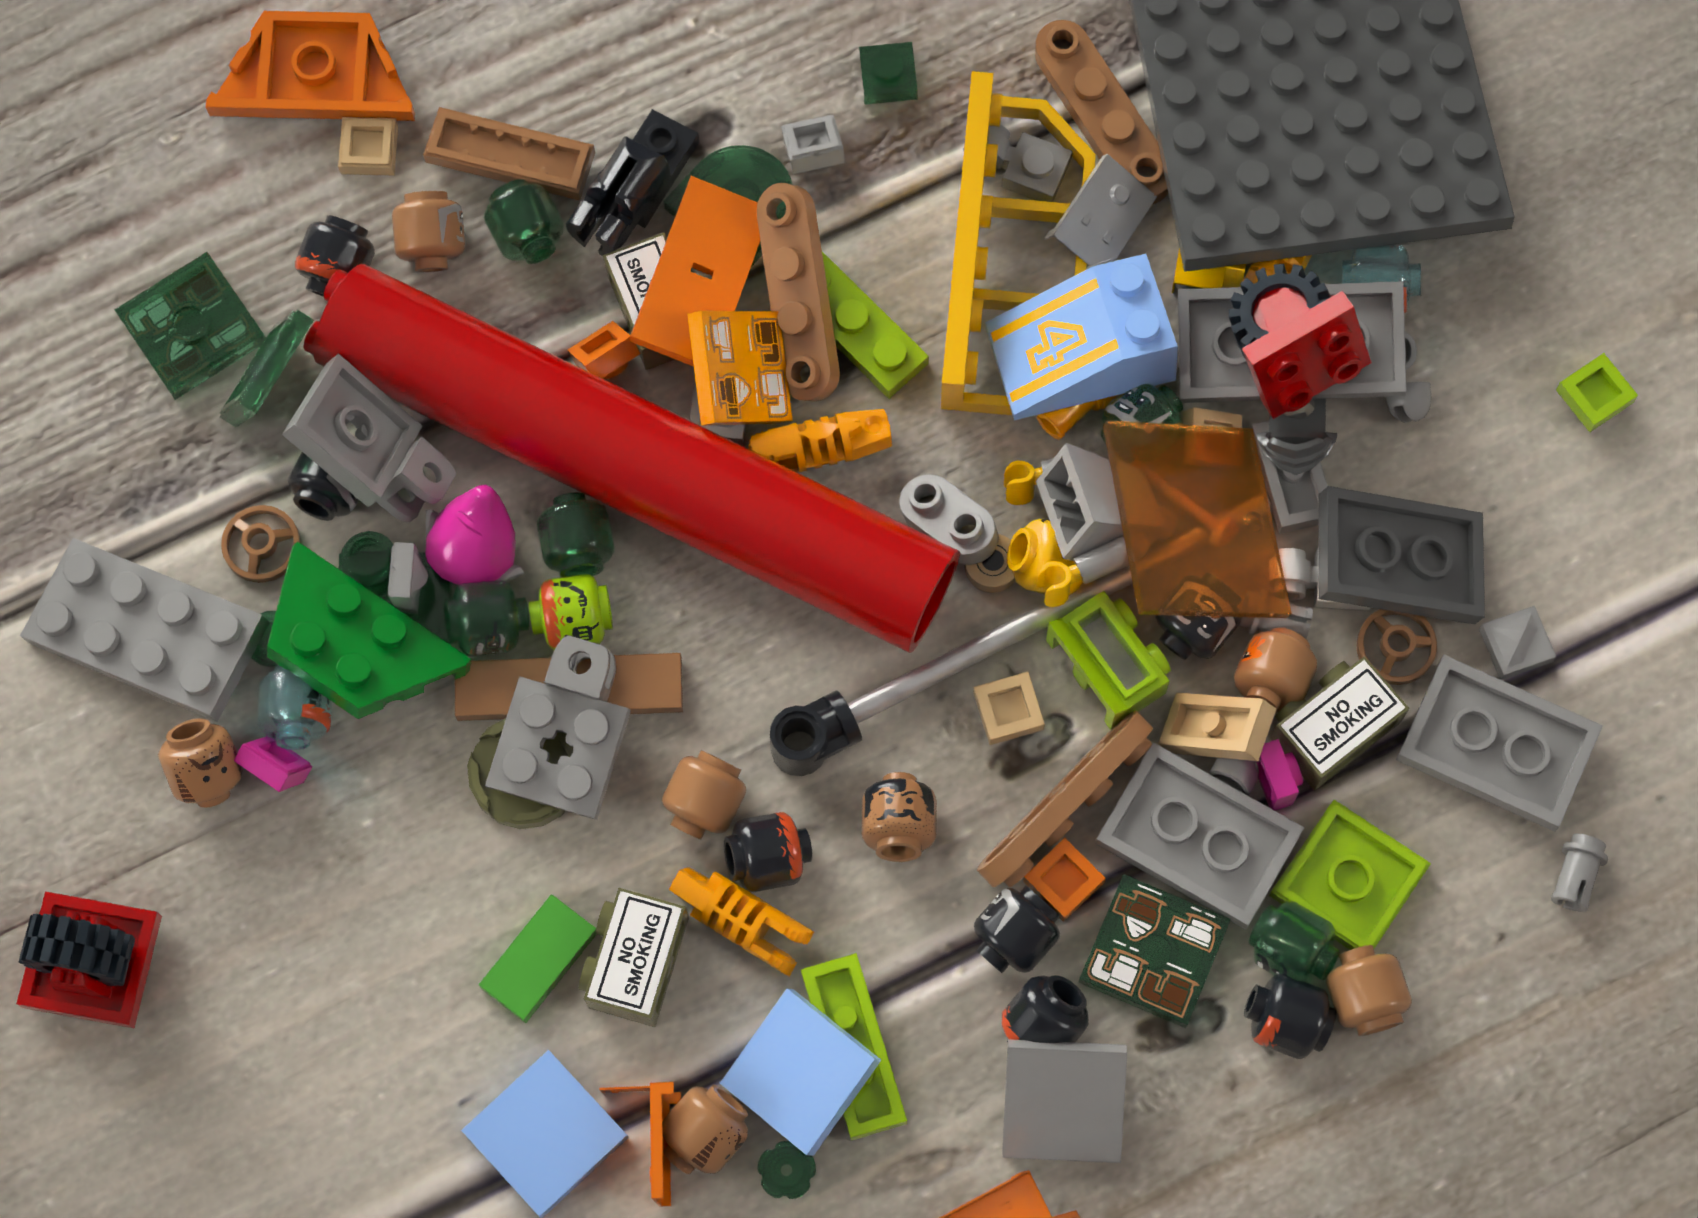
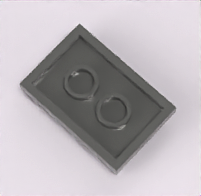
[1319,486,1485,625]

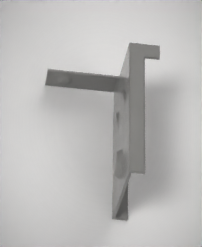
[1044,154,1157,269]

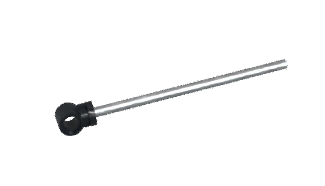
[770,492,1273,776]

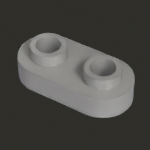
[899,474,999,565]

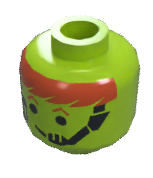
[529,574,613,650]

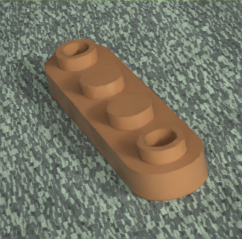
[1035,20,1168,205]
[756,183,840,402]
[977,710,1153,888]

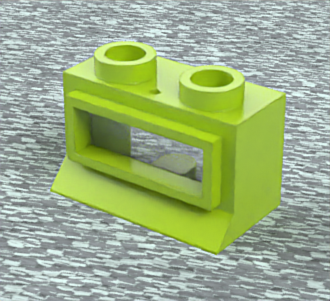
[1046,590,1171,730]

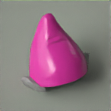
[425,485,524,587]

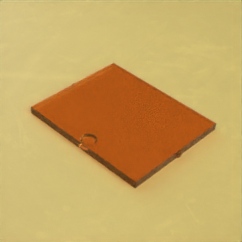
[1103,421,1292,619]

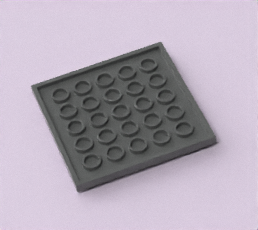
[1129,0,1515,272]

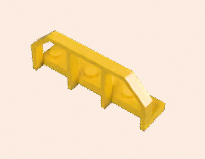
[941,71,1096,416]

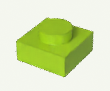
[1556,353,1638,432]

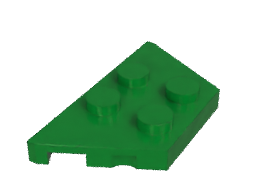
[267,541,471,719]

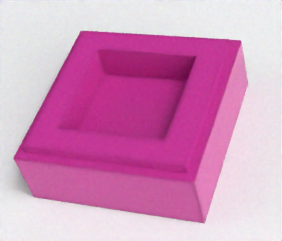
[234,735,313,792]

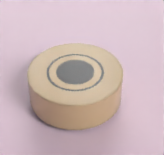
[965,534,1016,593]

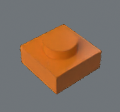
[567,321,641,379]
[1023,838,1106,922]

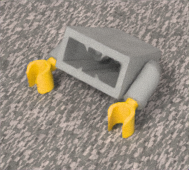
[1004,443,1174,607]

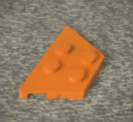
[205,11,415,121]

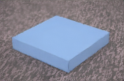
[720,988,881,1156]
[461,1050,629,1218]

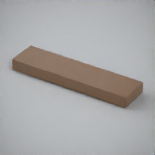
[455,653,683,721]

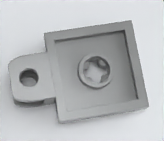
[282,354,456,522]
[485,636,631,820]

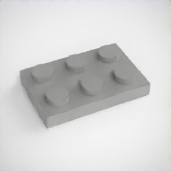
[1396,655,1603,832]
[1095,742,1304,930]

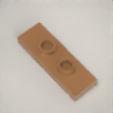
[423,107,595,201]

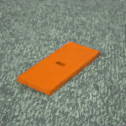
[628,176,760,367]

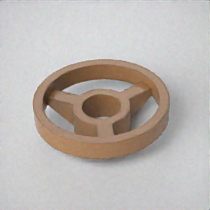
[221,505,301,583]
[1356,609,1437,685]

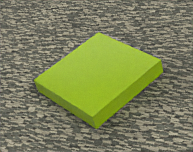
[1269,799,1431,950]

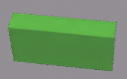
[478,894,597,1023]

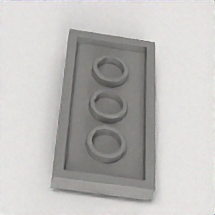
[1178,281,1406,403]
[20,538,269,722]

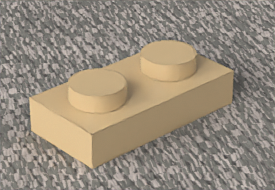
[1158,693,1276,761]

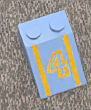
[985,254,1178,420]

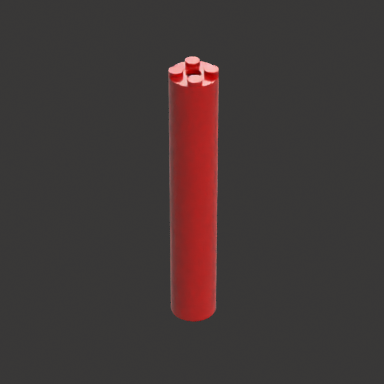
[303,264,960,653]

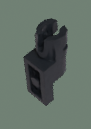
[566,109,700,256]

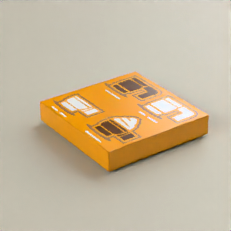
[687,311,793,426]

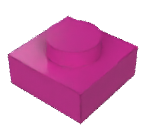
[1255,739,1303,811]

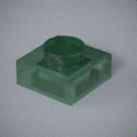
[859,42,918,105]

